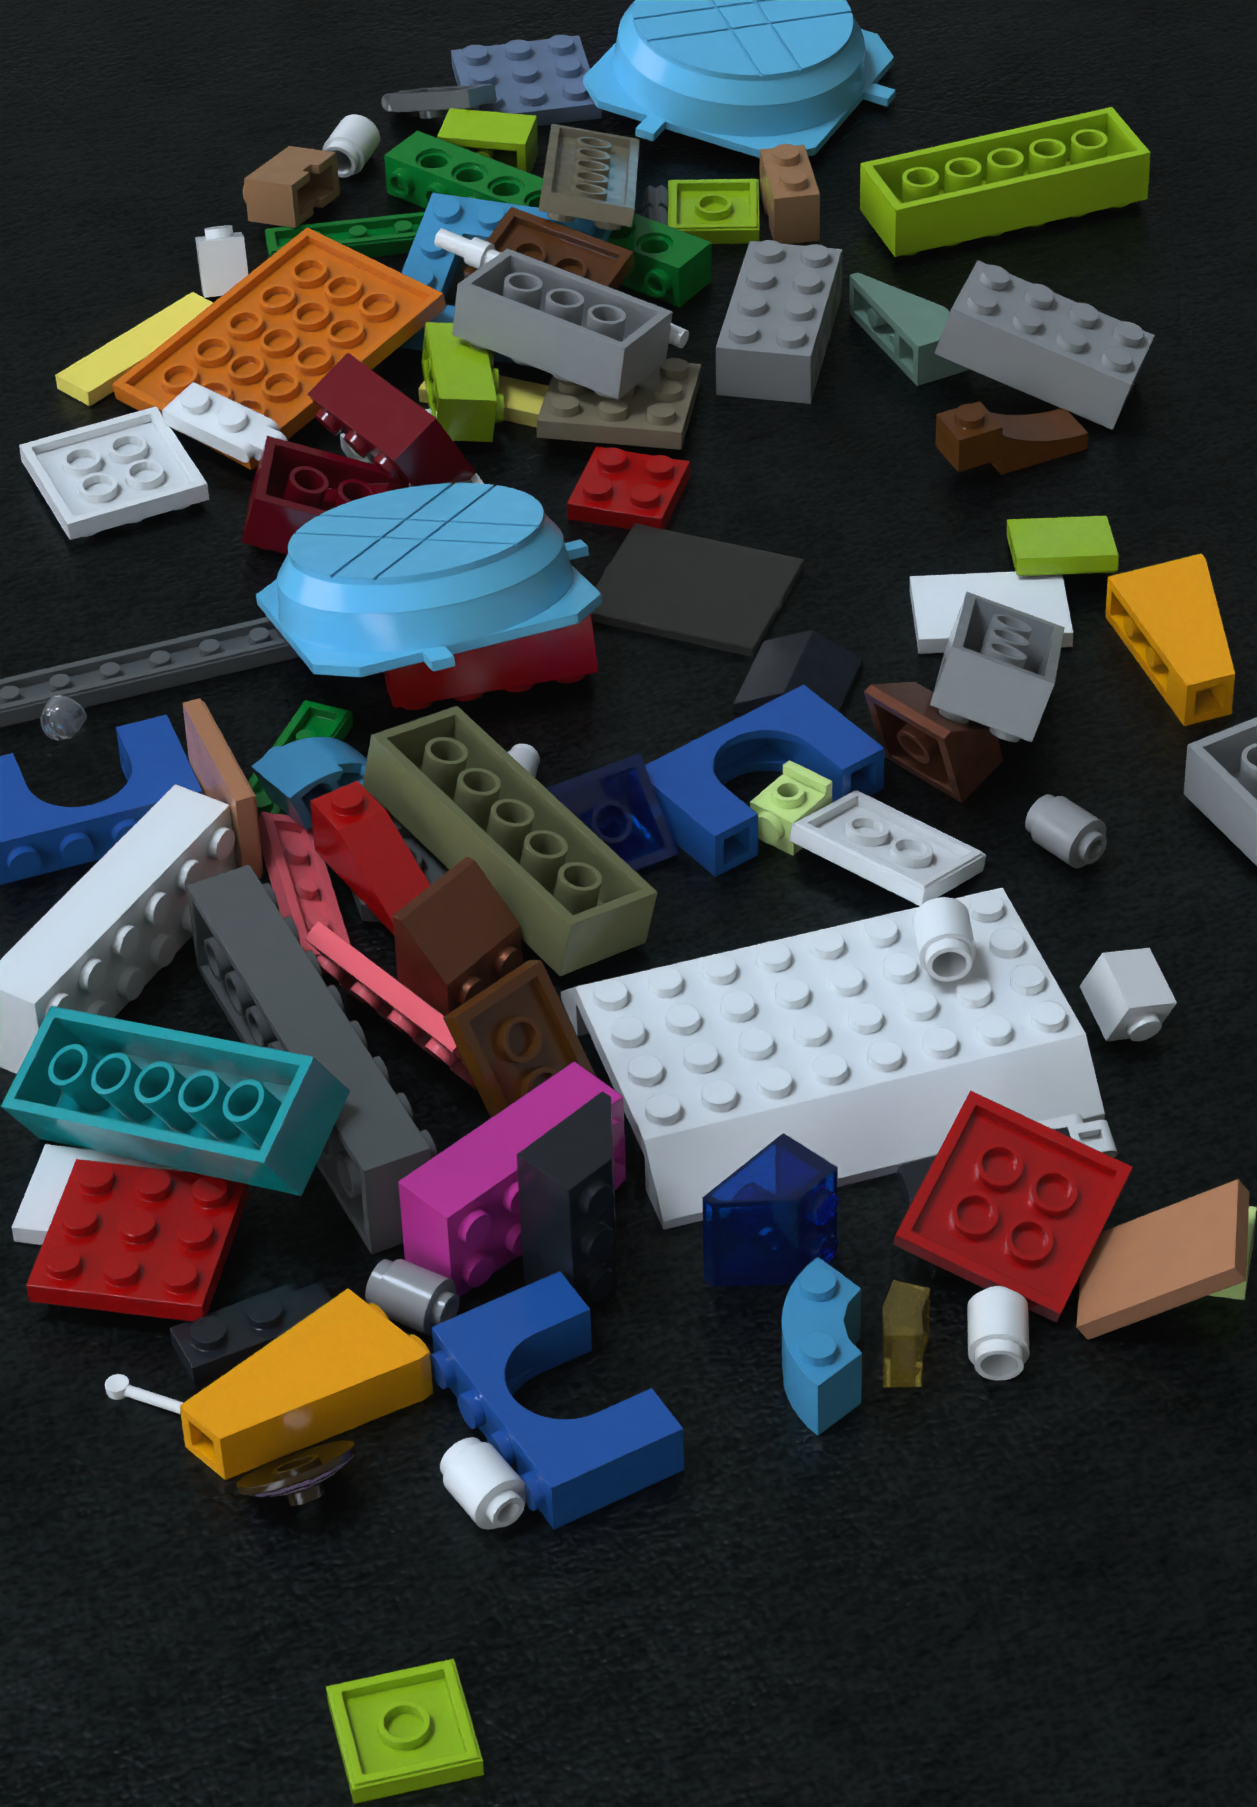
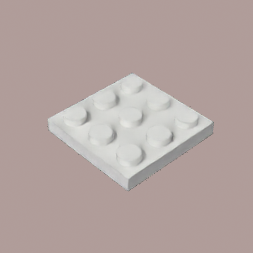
[19,406,209,540]

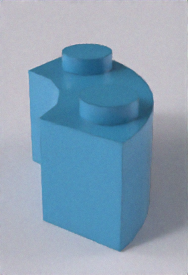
[251,737,383,830]
[782,1257,862,1436]

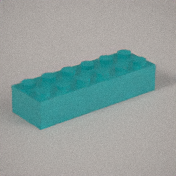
[1,1006,350,1196]

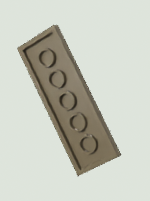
[539,124,639,230]

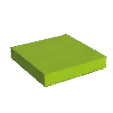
[668,179,760,244]
[1007,516,1119,576]
[326,1659,484,1804]

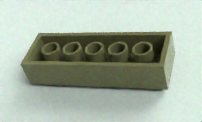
[362,706,658,976]

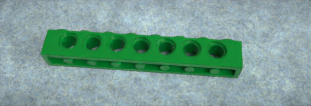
[384,131,712,307]

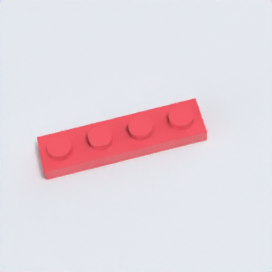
[258,812,350,974]

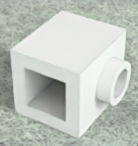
[195,225,248,298]
[1080,948,1177,1041]

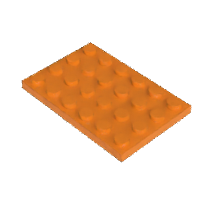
[112,228,446,470]

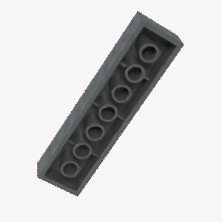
[187,865,437,1255]

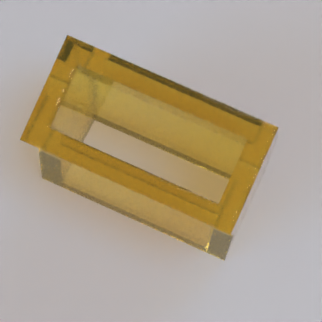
[882,1280,930,1388]

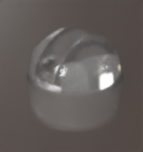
[40,695,87,741]

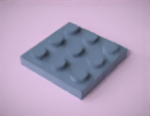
[451,35,602,126]

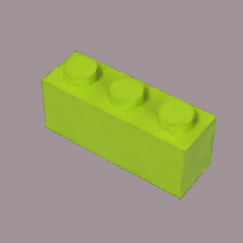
[421,322,504,442]

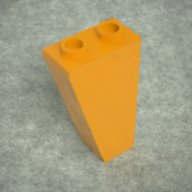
[1106,554,1235,726]
[180,1288,433,1480]

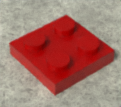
[567,447,690,535]

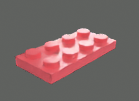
[304,921,477,1090]

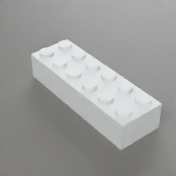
[0,784,237,1074]

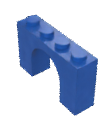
[636,685,884,877]
[0,715,203,885]
[430,1271,684,1530]

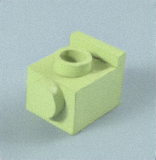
[750,760,832,856]

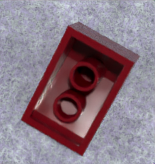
[241,436,409,554]

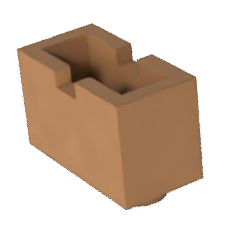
[760,144,820,244]
[243,146,340,228]

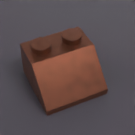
[864,682,1003,803]
[393,856,523,1016]

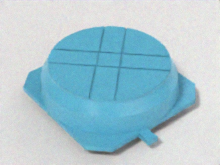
[583,0,896,158]
[256,483,602,677]

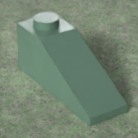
[849,273,967,386]

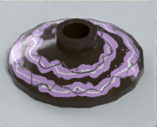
[237,1440,356,1506]

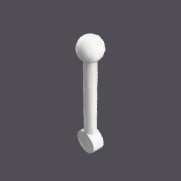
[105,1374,183,1415]

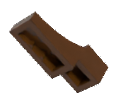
[935,401,1088,475]

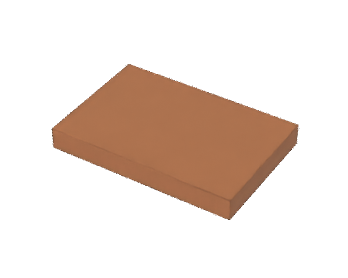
[182,698,264,879]
[1076,1179,1249,1340]

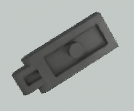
[381,84,497,119]

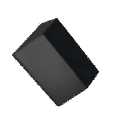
[517,1091,617,1306]

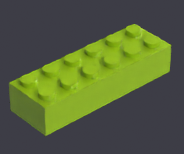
[860,107,1151,257]

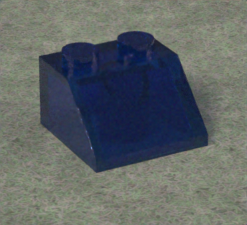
[546,753,679,871]
[702,1133,839,1287]

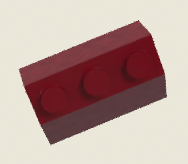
[307,353,476,487]

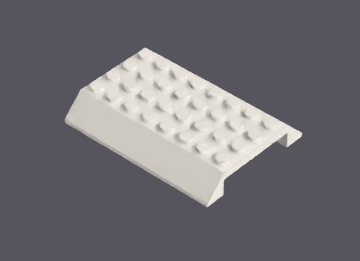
[561,887,1105,1230]

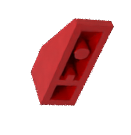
[310,780,430,935]

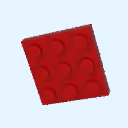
[893,1090,1133,1323]
[26,1159,249,1322]

